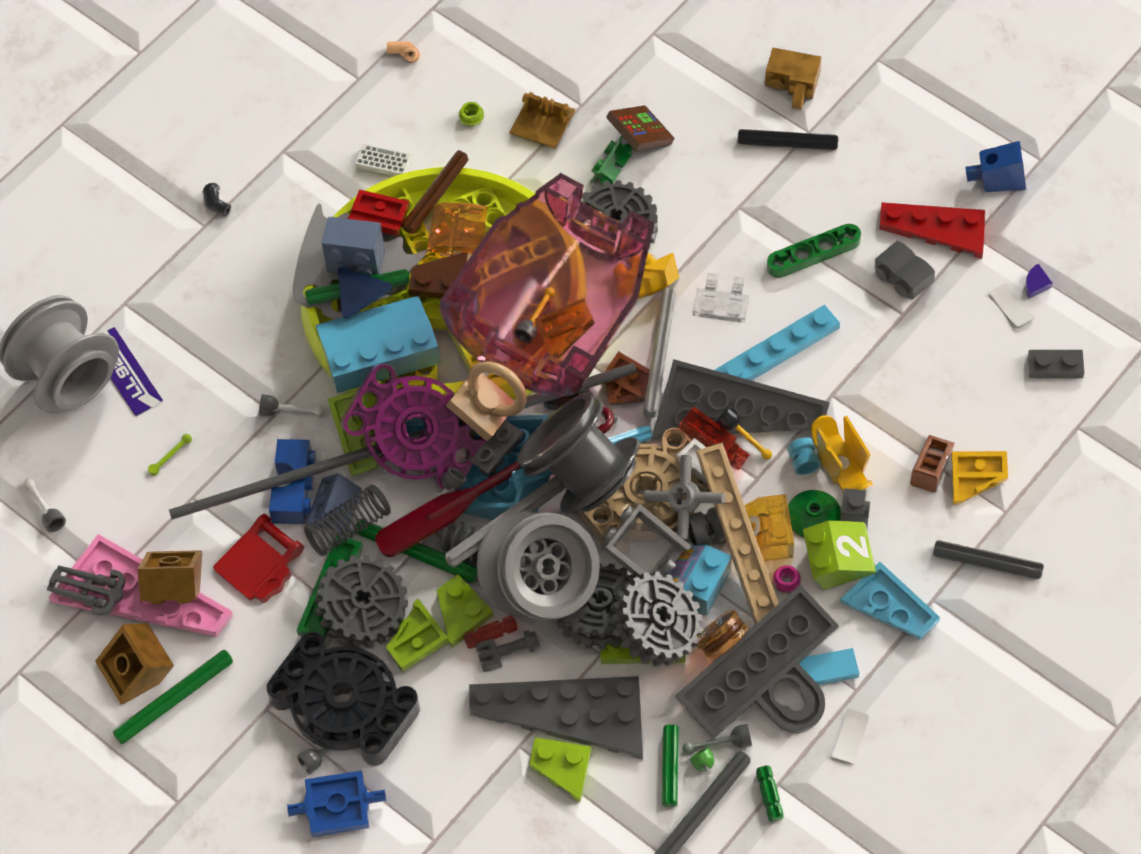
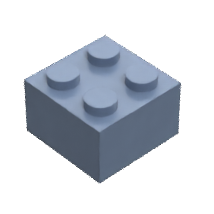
[321,217,385,276]

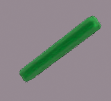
[305,269,410,305]

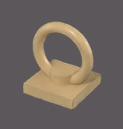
[446,362,527,441]

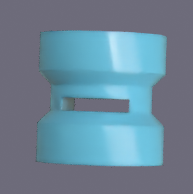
[787,438,821,475]

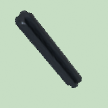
[738,129,839,150]

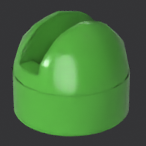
[689,747,714,772]

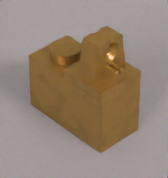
[765,47,822,110]

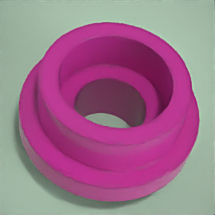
[773,565,801,593]

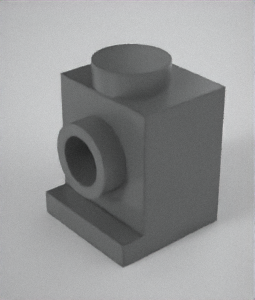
[840,488,870,528]

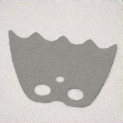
[293,203,427,320]

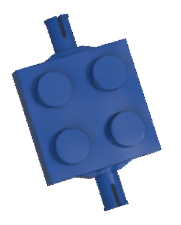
[287,770,387,837]

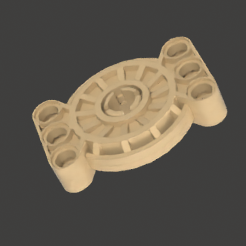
[576,428,709,555]

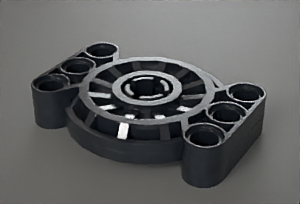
[266,632,420,766]

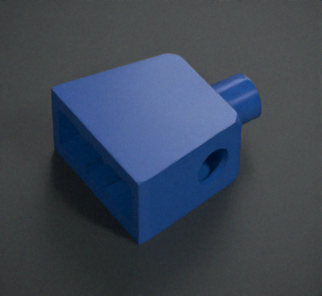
[965,141,1026,192]

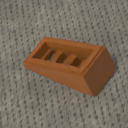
[910,435,955,492]

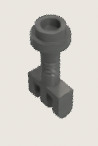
[475,630,540,672]

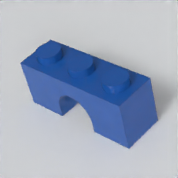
[269,439,316,524]

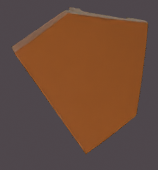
[604,351,664,405]

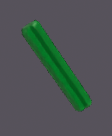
[662,724,679,807]

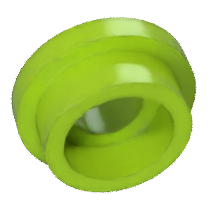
[459,102,484,126]

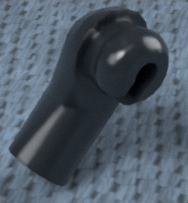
[202,183,231,216]

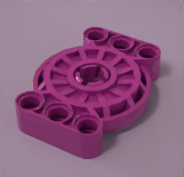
[341,364,486,492]

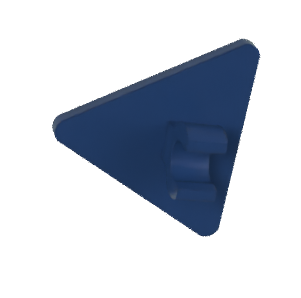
[338,267,392,319]

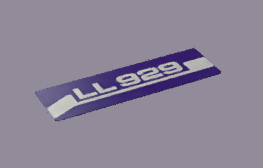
[104,327,163,416]

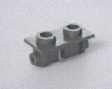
[470,420,523,477]

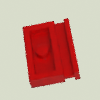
[347,189,409,237]

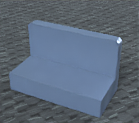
[306,473,362,536]

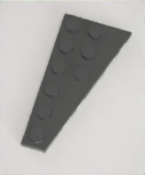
[652,359,830,437]
[469,676,643,759]

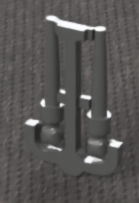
[47,565,126,616]

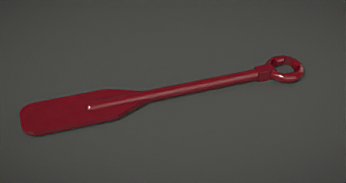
[375,407,614,557]

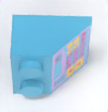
[666,545,732,615]

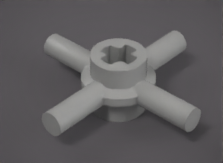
[644,455,725,539]

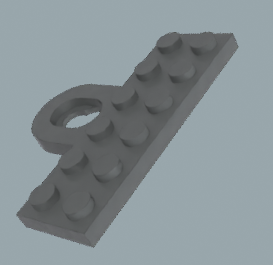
[675,585,839,740]

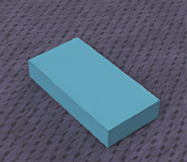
[799,648,860,685]

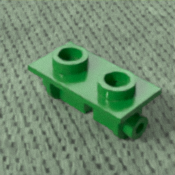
[590,135,633,186]

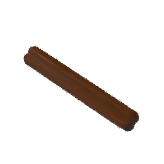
[402,150,469,234]

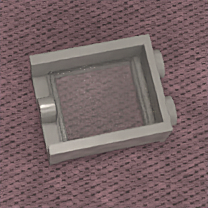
[600,504,691,578]

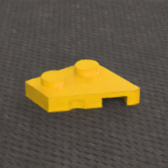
[951,451,1008,505]

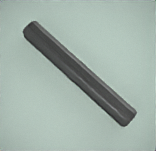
[933,540,1044,579]

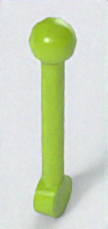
[148,434,192,476]

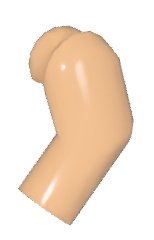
[387,41,420,63]

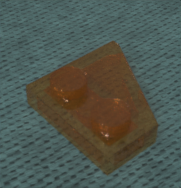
[535,298,595,363]

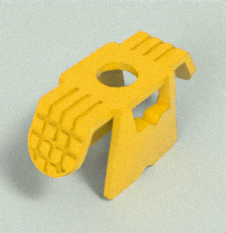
[811,415,873,492]

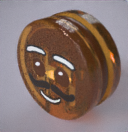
[696,610,748,660]

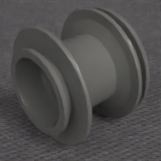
[517,393,639,514]

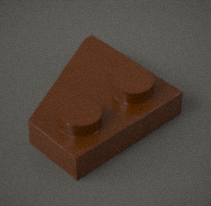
[409,252,468,300]

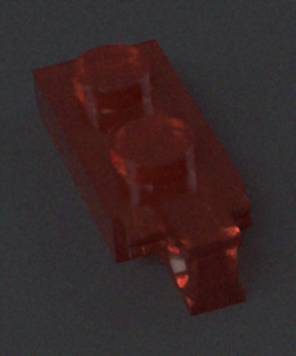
[678,407,750,470]

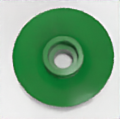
[786,490,841,538]

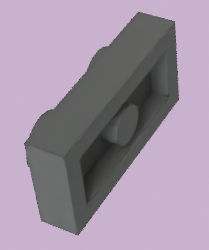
[1028,350,1085,378]

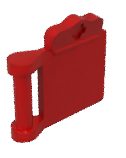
[213,513,305,603]

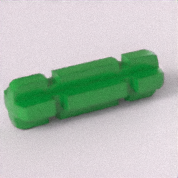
[756,765,784,822]

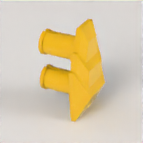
[617,253,679,301]

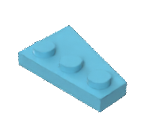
[840,562,940,640]

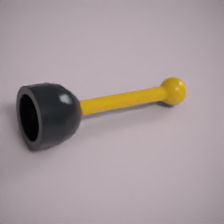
[716,406,772,460]

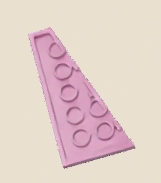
[48,534,233,637]

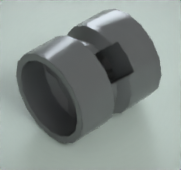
[689,507,726,546]

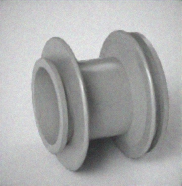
[0,295,119,413]
[477,512,600,621]

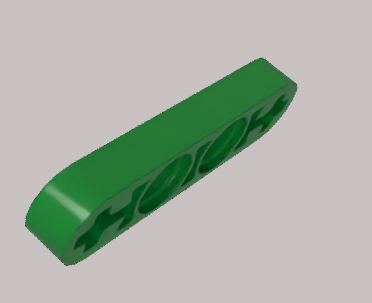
[767,223,861,278]

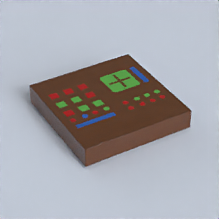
[606,105,675,151]

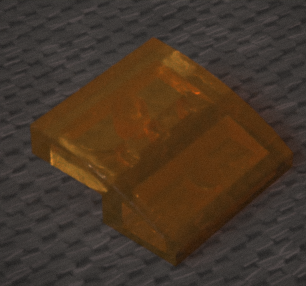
[427,203,488,256]

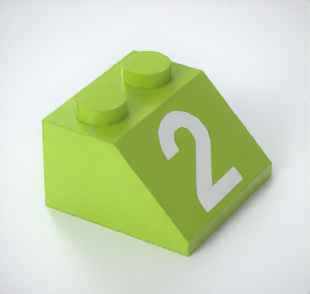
[803,521,876,590]

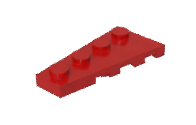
[879,202,985,259]

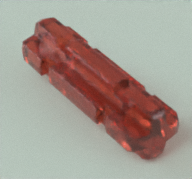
[463,615,518,649]

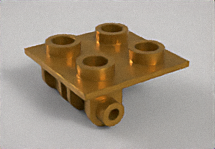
[509,92,576,149]

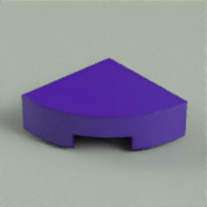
[1026,264,1053,299]

